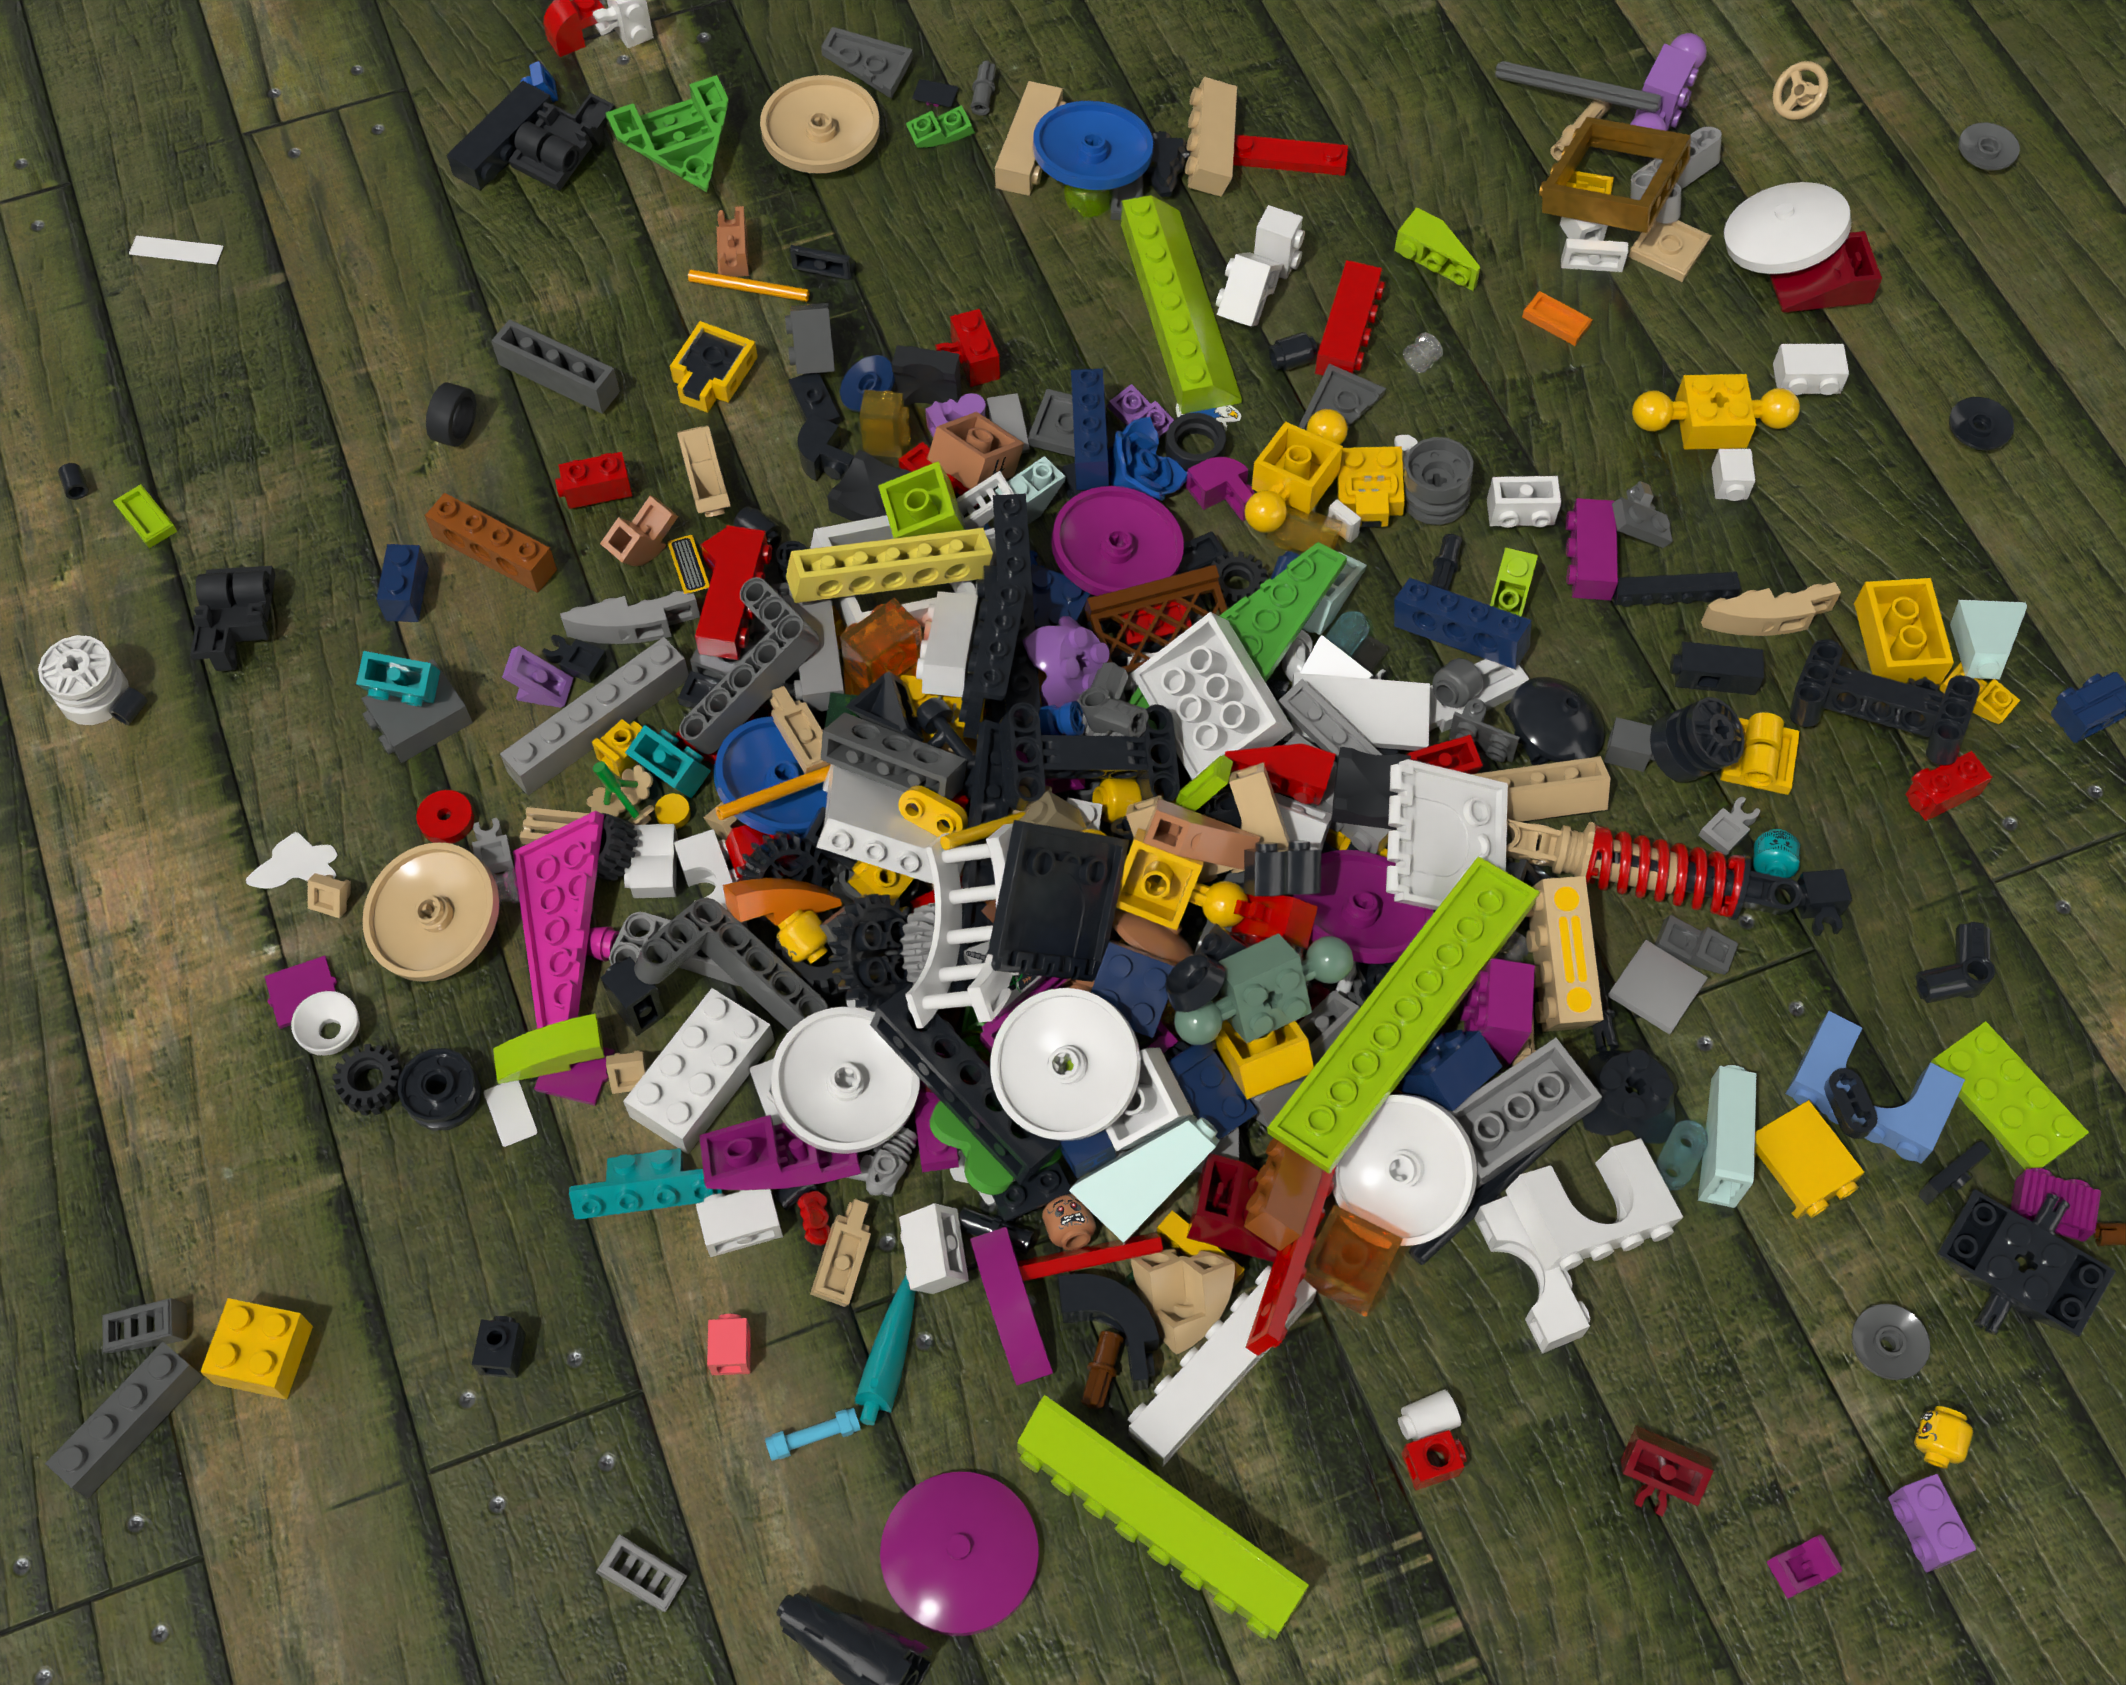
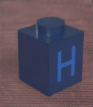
[1058,1129,1116,1179]

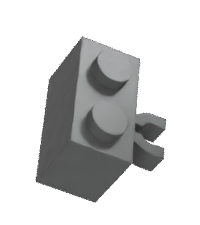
[785,303,835,374]

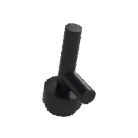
[916,697,975,769]

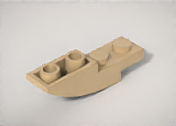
[1701,582,1841,636]

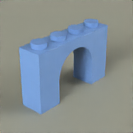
[1785,1011,1965,1164]

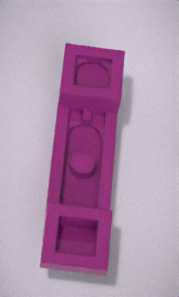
[970,1227,1053,1386]

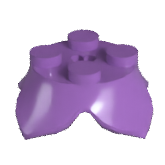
[1022,616,1109,707]

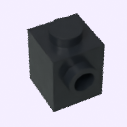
[472,1316,526,1378]

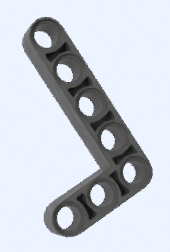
[679,577,819,754]
[634,897,828,1031]

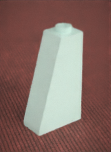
[1698,1065,1756,1208]
[1069,1115,1220,1243]

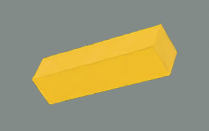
[1157,1210,1245,1289]

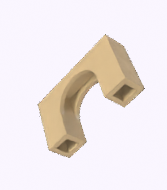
[1126,763,1290,883]

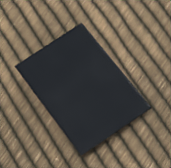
[912,79,958,107]

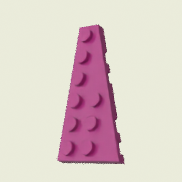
[513,810,604,1029]

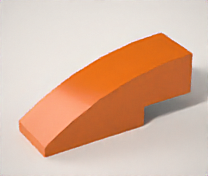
[723,878,842,925]

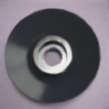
[1949,397,2014,450]

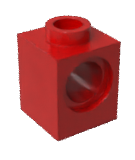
[1401,1430,1466,1491]

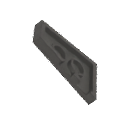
[821,27,913,98]
[1298,364,1387,431]

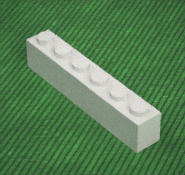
[1128,1265,1317,1467]

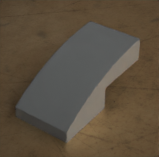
[1654,915,1738,975]

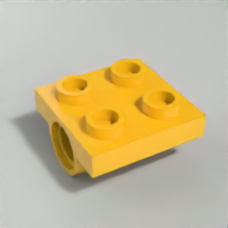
[1720,713,1800,795]

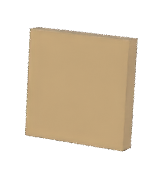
[1628,220,1711,282]

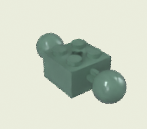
[1174,933,1353,1045]

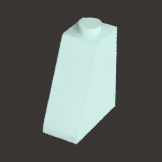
[1950,600,2027,679]

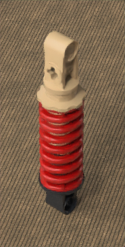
[1506,819,1802,921]

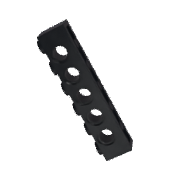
[870,984,1061,1185]

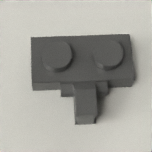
[1612,481,1673,548]

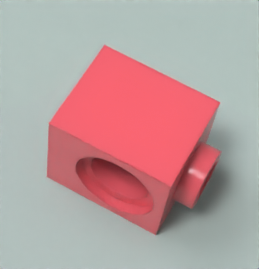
[707,1314,751,1375]

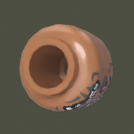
[1042,1194,1096,1250]

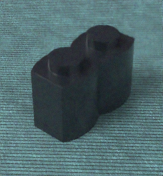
[1244,840,1321,896]

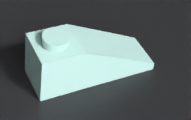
[1303,551,1367,635]

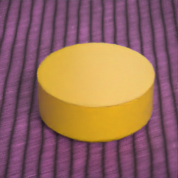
[655,793,691,829]

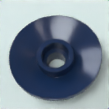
[840,355,895,412]

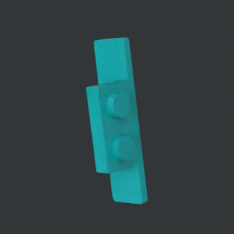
[569,1148,723,1219]

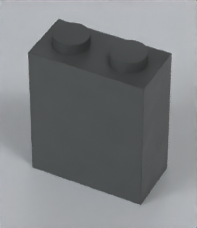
[361,659,473,763]

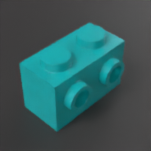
[356,651,440,707]
[625,725,711,798]

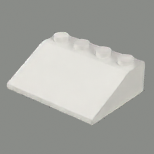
[1131,612,1294,780]

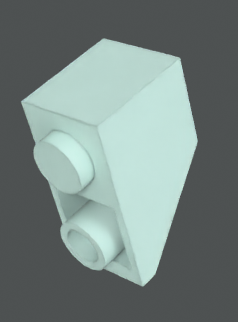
[995,456,1065,524]

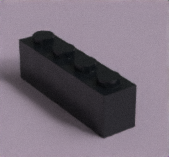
[447,81,553,191]

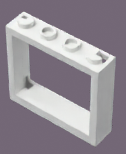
[810,515,979,642]

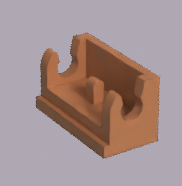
[717,206,749,277]

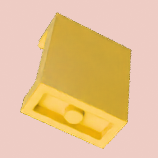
[1754,1100,1865,1219]

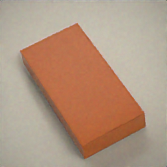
[1522,291,1593,346]

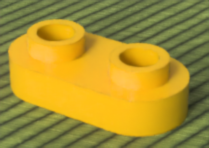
[898,785,968,837]

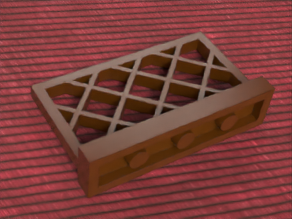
[1084,565,1227,675]

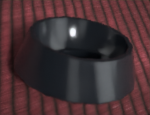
[1165,954,1226,1013]

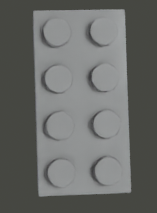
[1448,1038,1602,1189]

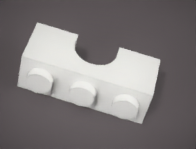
[674,829,749,930]

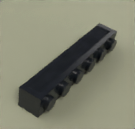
[1613,572,1741,607]

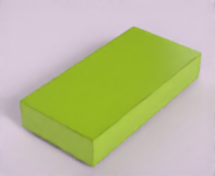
[113,484,177,548]
[1175,754,1233,812]

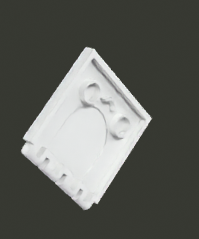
[1386,759,1508,910]

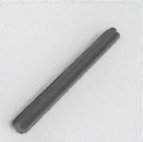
[1495,61,1662,113]

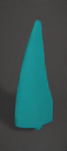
[855,1275,916,1425]

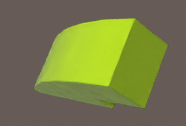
[493,1013,605,1084]

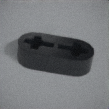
[1824,1068,1878,1139]

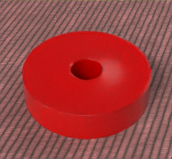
[416,790,475,844]

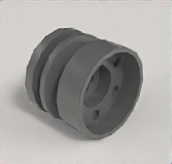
[1404,437,1473,525]

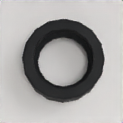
[426,382,477,447]
[1165,413,1226,472]

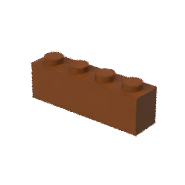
[1244,1138,1323,1251]

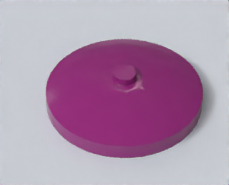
[1052,486,1184,596]
[1290,850,1434,964]
[880,1472,1039,1636]

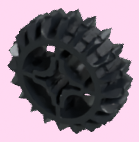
[735,831,831,926]

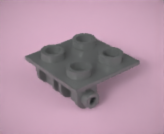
[1449,699,1520,763]

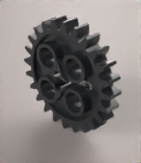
[829,894,913,1012]

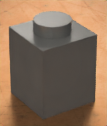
[1604,717,1655,772]

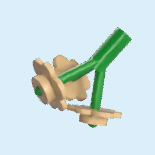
[587,761,655,825]

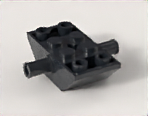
[1937,1189,2116,1337]

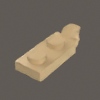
[770,686,830,774]
[810,1199,871,1307]

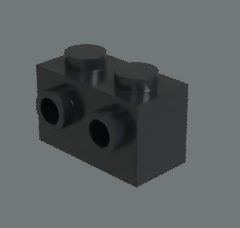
[600,957,666,1037]

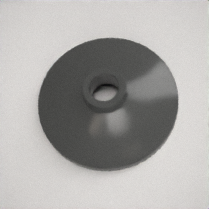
[1958,123,2020,170]
[1851,1304,1930,1380]

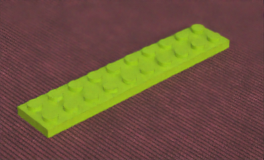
[1267,856,1540,1174]

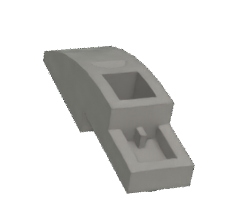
[560,591,700,644]

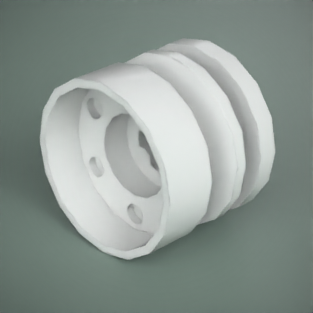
[38,635,129,725]

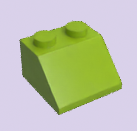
[878,461,966,539]

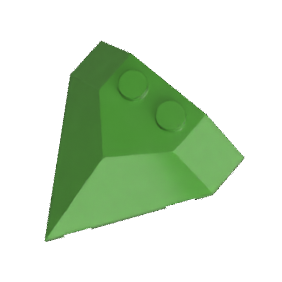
[606,75,729,192]

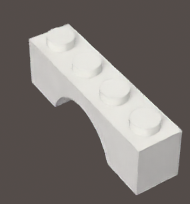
[1474,1196,1590,1354]

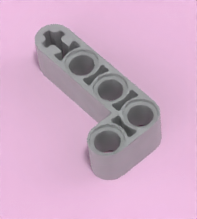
[1630,127,1722,224]
[609,912,758,986]

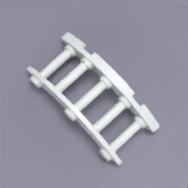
[905,824,1019,1028]

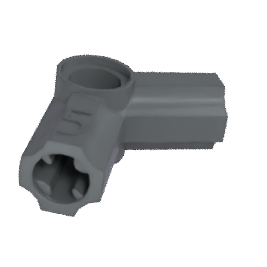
[1079,663,1149,738]

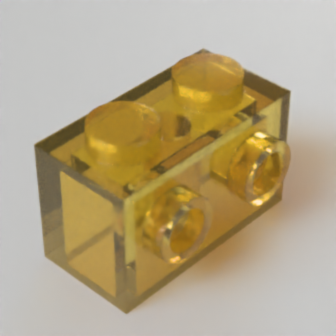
[859,390,911,458]

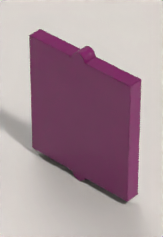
[264,955,337,1029]
[534,1047,615,1106]

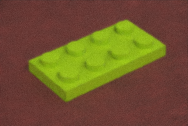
[1929,1021,2089,1170]

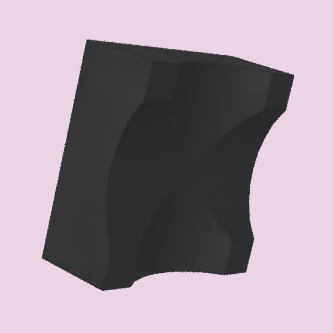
[892,345,961,406]
[827,449,911,522]
[1331,747,1411,830]

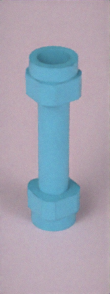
[765,1408,861,1461]

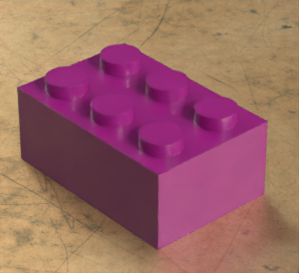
[1459,958,1535,1073]

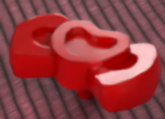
[797,1191,831,1246]

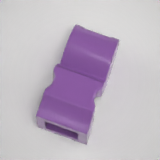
[925,393,986,437]

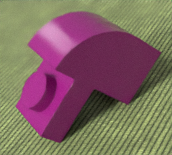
[1186,457,1255,522]

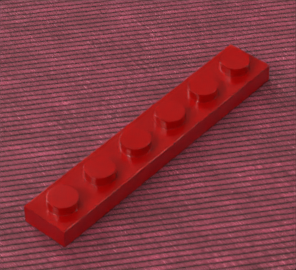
[1245,1165,1337,1356]

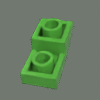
[906,105,975,148]

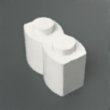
[624,824,677,898]

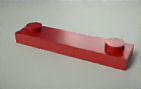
[1233,134,1348,176]

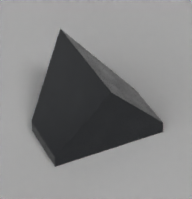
[845,671,925,742]

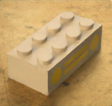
[1526,876,1603,1032]

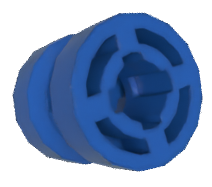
[1039,701,1085,736]

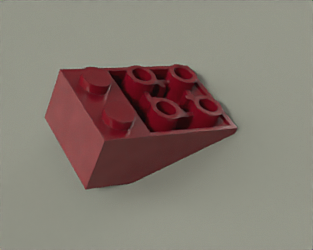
[1769,231,1882,312]
[1187,1153,1278,1262]

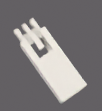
[1429,659,1529,732]

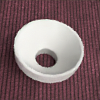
[291,991,360,1056]

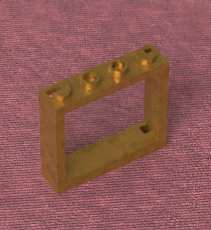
[1539,117,1691,233]

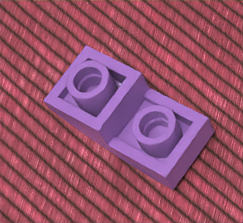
[1107,384,1174,439]

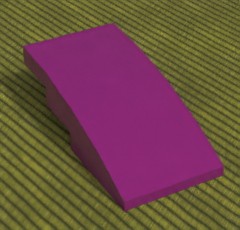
[699,1115,862,1190]

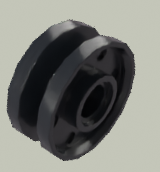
[398,1048,482,1131]

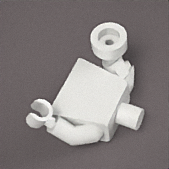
[1282,630,1395,682]

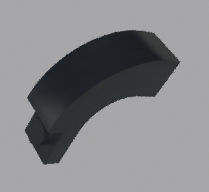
[1058,1274,1159,1391]

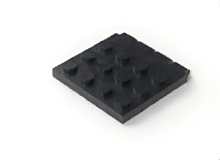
[987,820,1129,982]

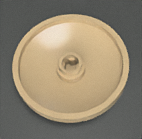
[760,75,880,173]
[363,843,499,982]

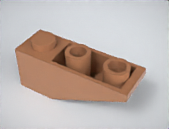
[1143,798,1260,870]

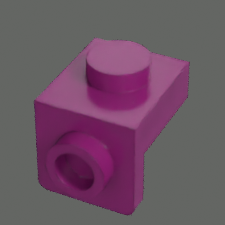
[1767,1535,1842,1599]

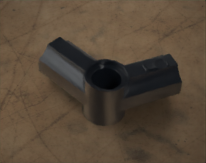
[1915,922,1995,1004]

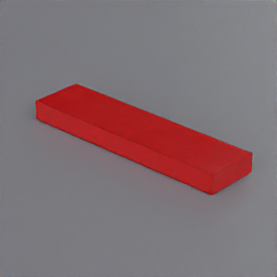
[1018,1232,1163,1281]

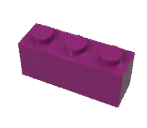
[1565,498,1618,600]

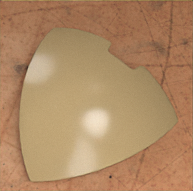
[1131,1249,1235,1355]

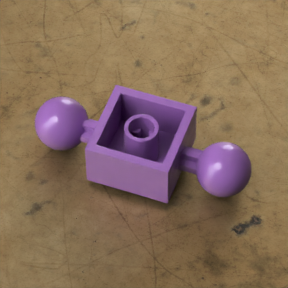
[1630,33,1707,131]

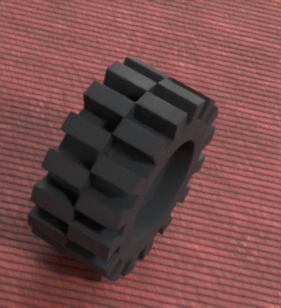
[1209,551,1267,610]
[596,813,638,881]
[333,1044,402,1116]

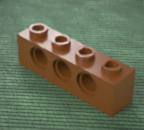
[425,493,557,593]

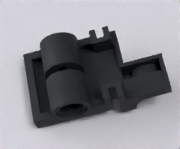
[508,93,616,191]
[190,566,276,671]

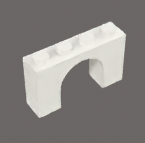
[1505,1138,1683,1271]

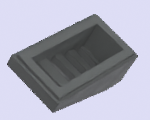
[102,1298,188,1354]

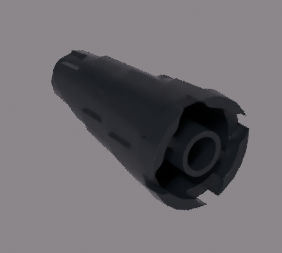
[776,1592,933,1685]

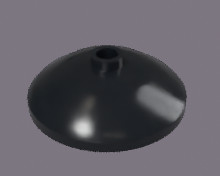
[1510,677,1605,762]

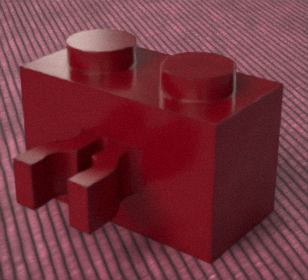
[1621,1425,1714,1517]

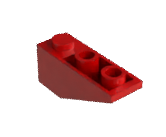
[1224,743,1336,805]

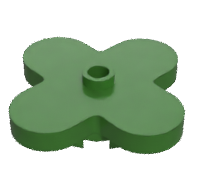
[930,1101,1062,1195]

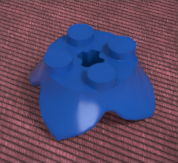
[1107,417,1187,501]

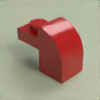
[544,0,605,58]

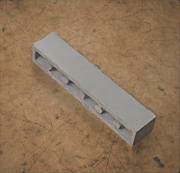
[500,637,689,796]

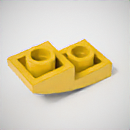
[1939,662,2020,724]

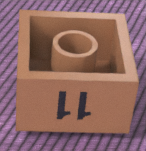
[927,412,1024,489]

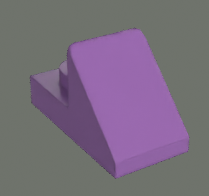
[502,646,573,708]

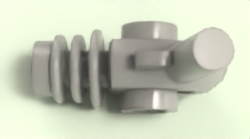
[846,1127,918,1197]

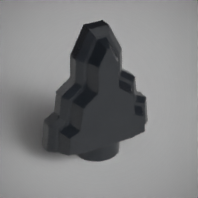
[1144,131,1190,197]

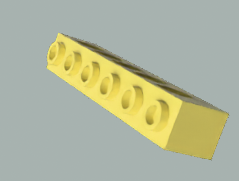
[786,528,993,603]

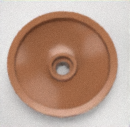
[1112,909,1194,964]

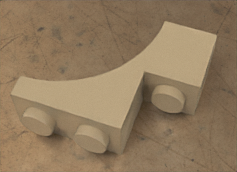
[677,425,730,517]

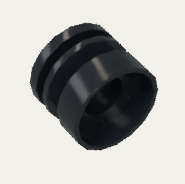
[1650,697,1745,783]

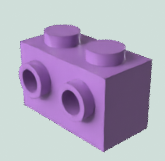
[1888,1474,1977,1573]

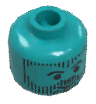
[1753,829,1800,878]

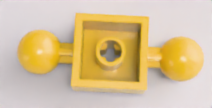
[1632,374,1800,449]
[1245,409,1348,533]
[1081,828,1248,931]

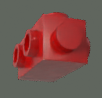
[555,452,632,509]
[1905,751,1993,821]

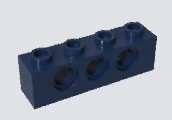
[1071,368,1109,490]
[1394,578,1532,670]

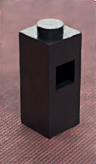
[1670,641,1764,695]

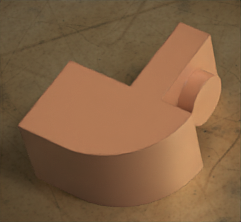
[600,496,679,566]

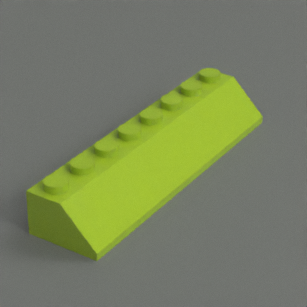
[1121,195,1242,414]
[1017,1395,1309,1640]

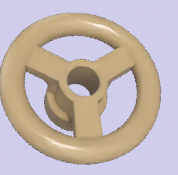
[1773,61,1828,120]

